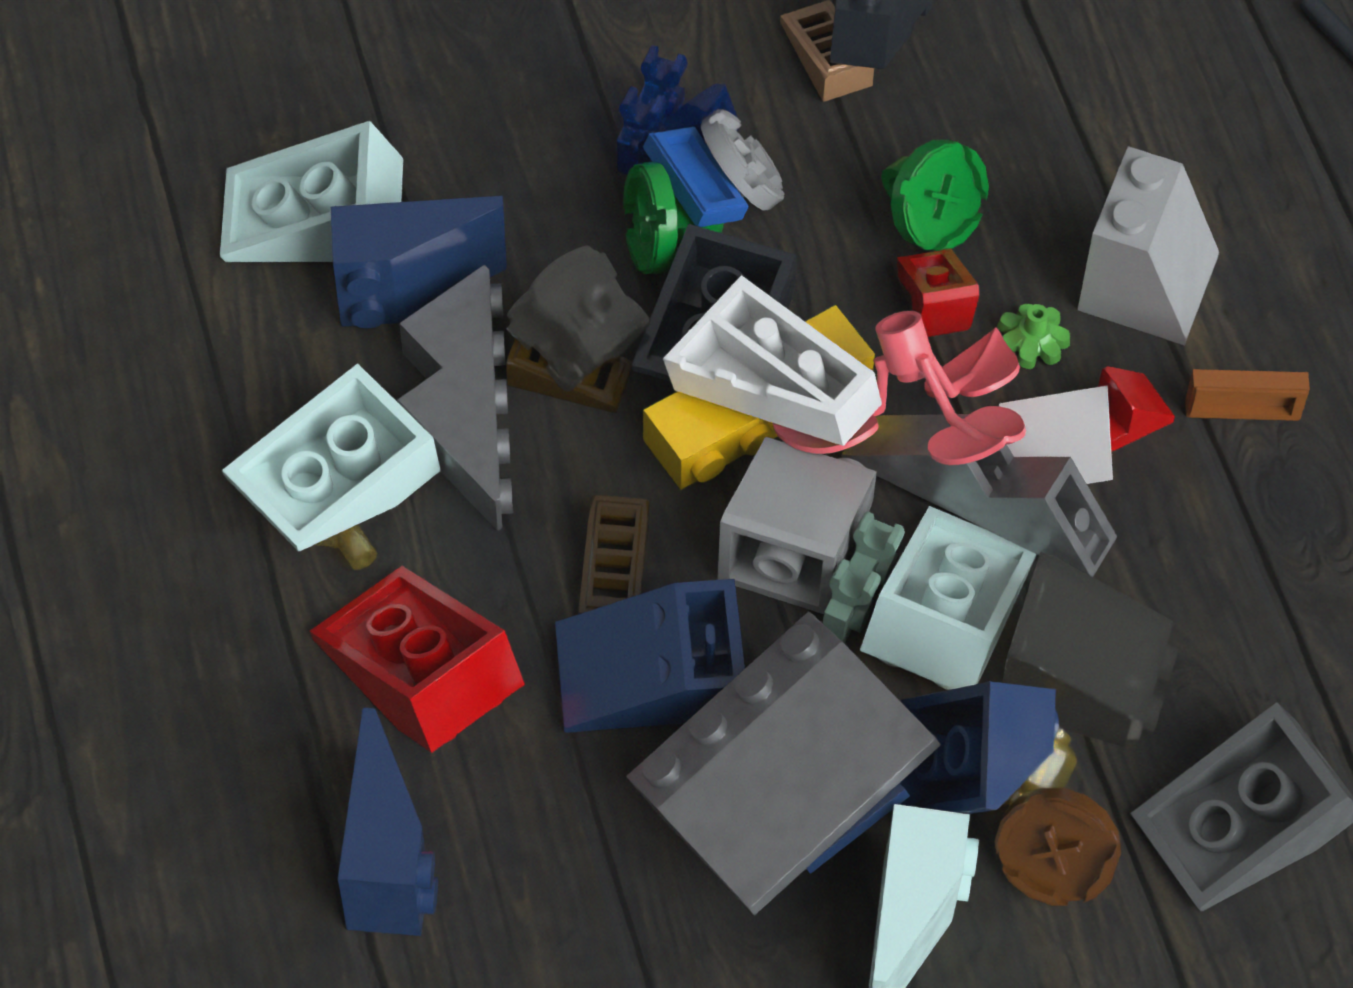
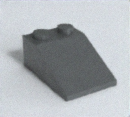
[1131,702,1353,911]

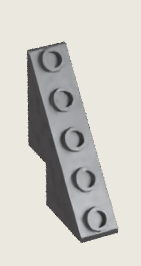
[397,265,513,531]
[841,414,1117,578]

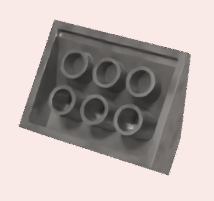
[626,611,940,915]

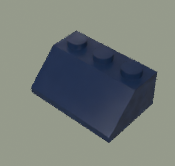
[892,681,1059,814]

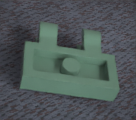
[823,511,905,644]

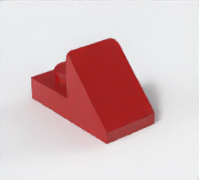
[897,249,979,337]
[1098,366,1175,452]

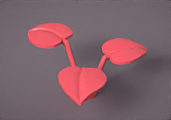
[773,311,1026,465]

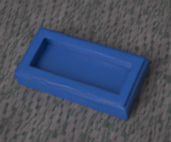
[643,127,749,227]

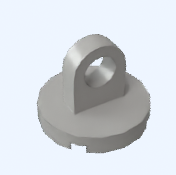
[701,109,784,210]

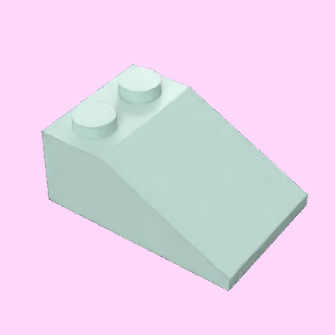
[220,121,403,262]
[222,363,441,552]
[860,506,1036,690]
[869,804,979,988]

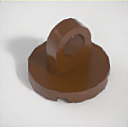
[994,788,1121,906]

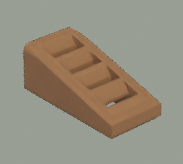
[780,0,874,102]

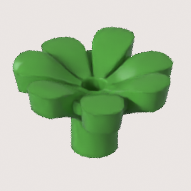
[997,304,1070,369]

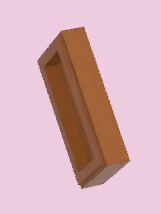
[1185,369,1310,421]

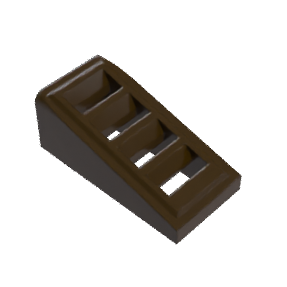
[506,319,633,413]
[579,495,650,614]

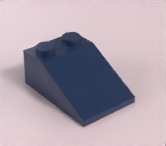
[331,196,507,328]
[338,708,438,936]

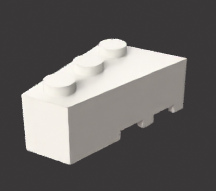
[663,275,882,446]

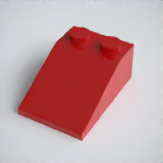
[310,566,525,753]

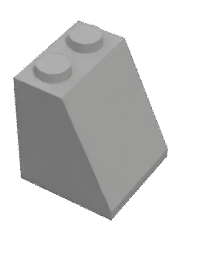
[1078,146,1219,345]
[718,437,877,614]

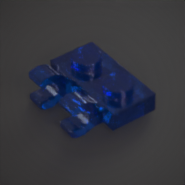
[617,45,688,175]

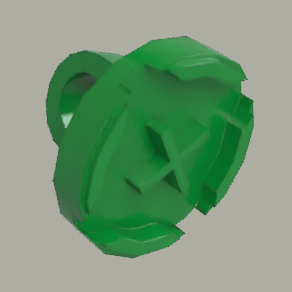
[881,140,989,251]
[623,161,725,275]

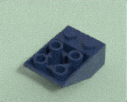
[555,579,745,733]

